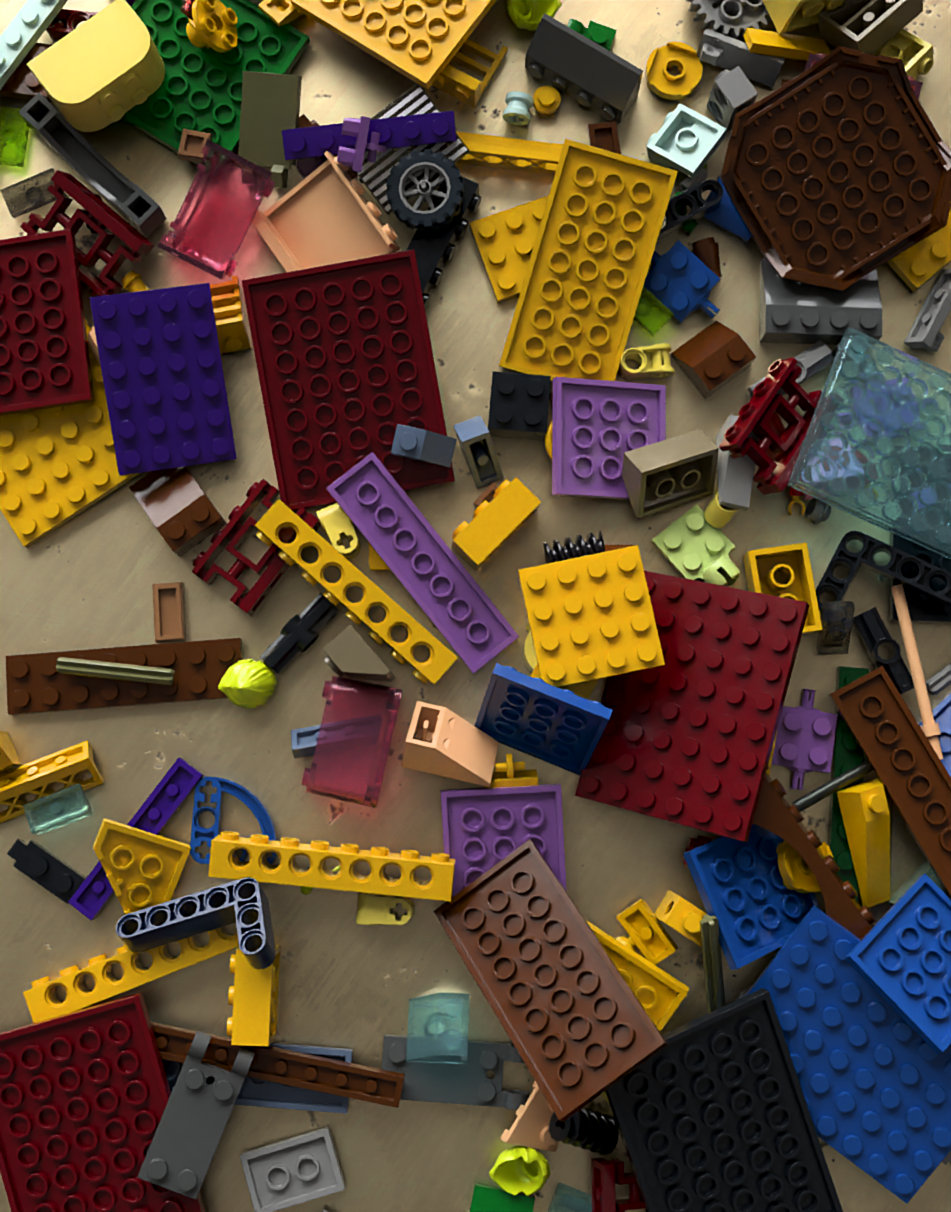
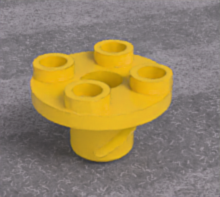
[186,0,238,53]

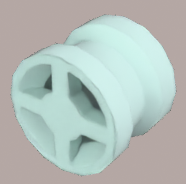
[502,91,534,126]

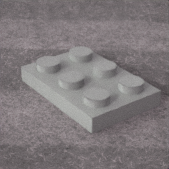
[240,1126,346,1212]

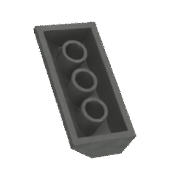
[525,13,643,123]

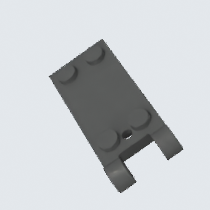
[137,1030,255,1199]
[382,1034,529,1110]

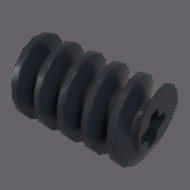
[543,531,605,564]
[549,1107,619,1155]

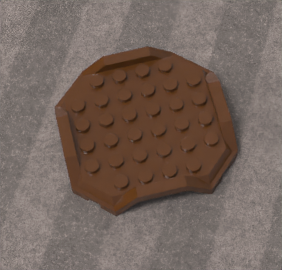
[720,46,951,291]

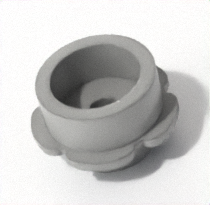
[805,497,831,524]

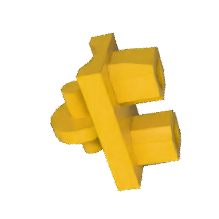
[484,754,538,788]

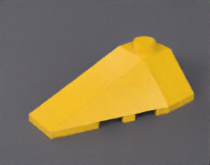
[836,778,893,908]

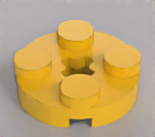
[645,41,703,101]
[776,841,833,894]

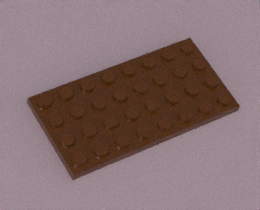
[434,839,668,1122]

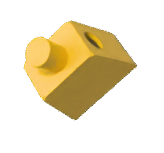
[654,890,706,947]

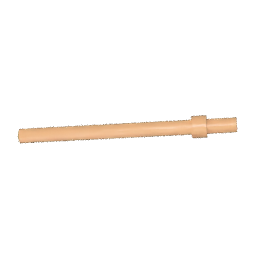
[891,584,943,760]

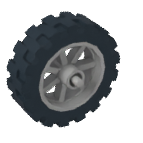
[386,149,465,232]

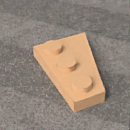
[500,1081,559,1152]

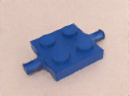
[643,240,721,323]

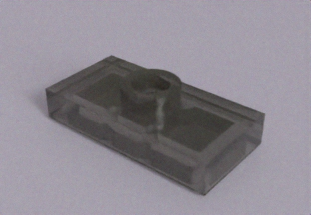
[0,168,57,218]
[817,601,855,655]

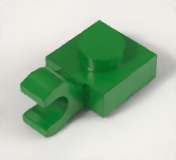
[567,19,616,51]

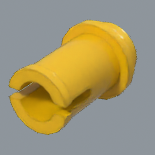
[121,271,150,292]

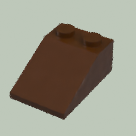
[129,466,227,557]

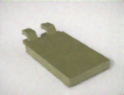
[238,71,302,188]

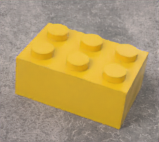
[452,477,541,571]
[742,542,822,636]
[227,945,281,1047]

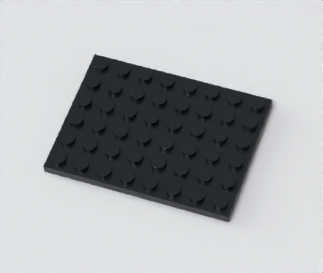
[605,988,843,1212]

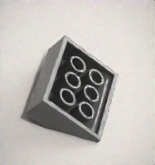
[759,258,882,346]

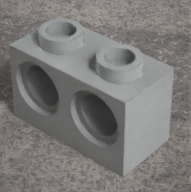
[707,66,758,132]

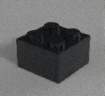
[488,371,551,441]

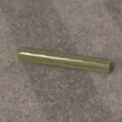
[56,657,175,685]
[700,914,725,1013]

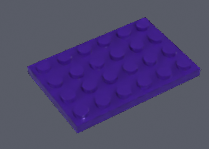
[89,283,237,476]

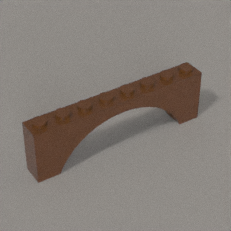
[752,766,876,940]

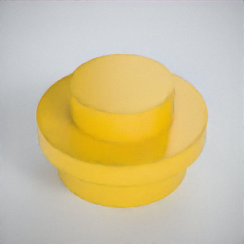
[533,86,561,115]

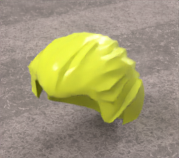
[505,0,562,31]
[218,659,277,709]
[489,1145,551,1197]

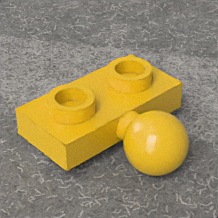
[616,898,678,965]

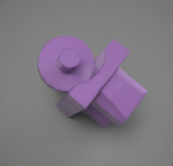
[336,116,387,172]

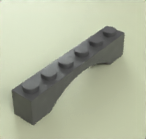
[19,92,167,238]

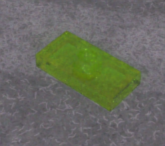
[0,106,29,167]
[634,286,674,337]

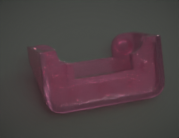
[157,139,276,280]
[301,676,402,808]

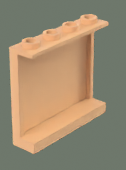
[248,151,400,272]

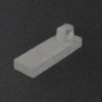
[697,28,785,87]
[904,269,951,352]

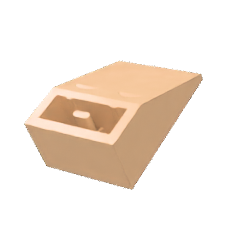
[401,701,499,787]

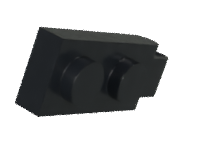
[7,838,87,904]

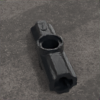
[260,593,340,674]
[851,607,914,694]

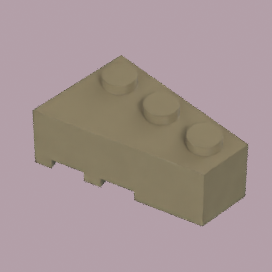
[818,0,923,55]

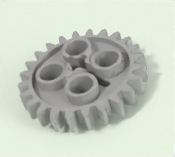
[686,0,771,41]

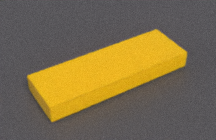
[743,28,830,62]

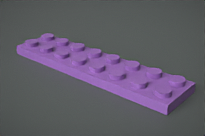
[326,452,519,673]

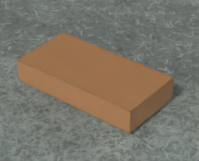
[152,582,186,643]

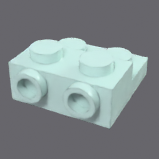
[647,103,727,179]

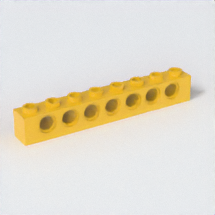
[255,499,458,685]
[208,831,456,902]
[23,922,255,1023]

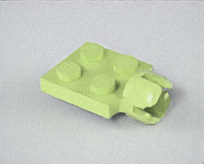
[652,504,740,586]

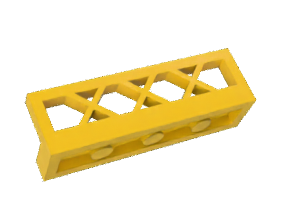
[450,131,564,175]
[0,740,103,823]

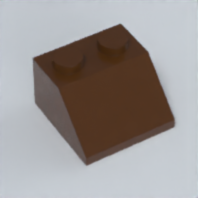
[671,320,756,399]

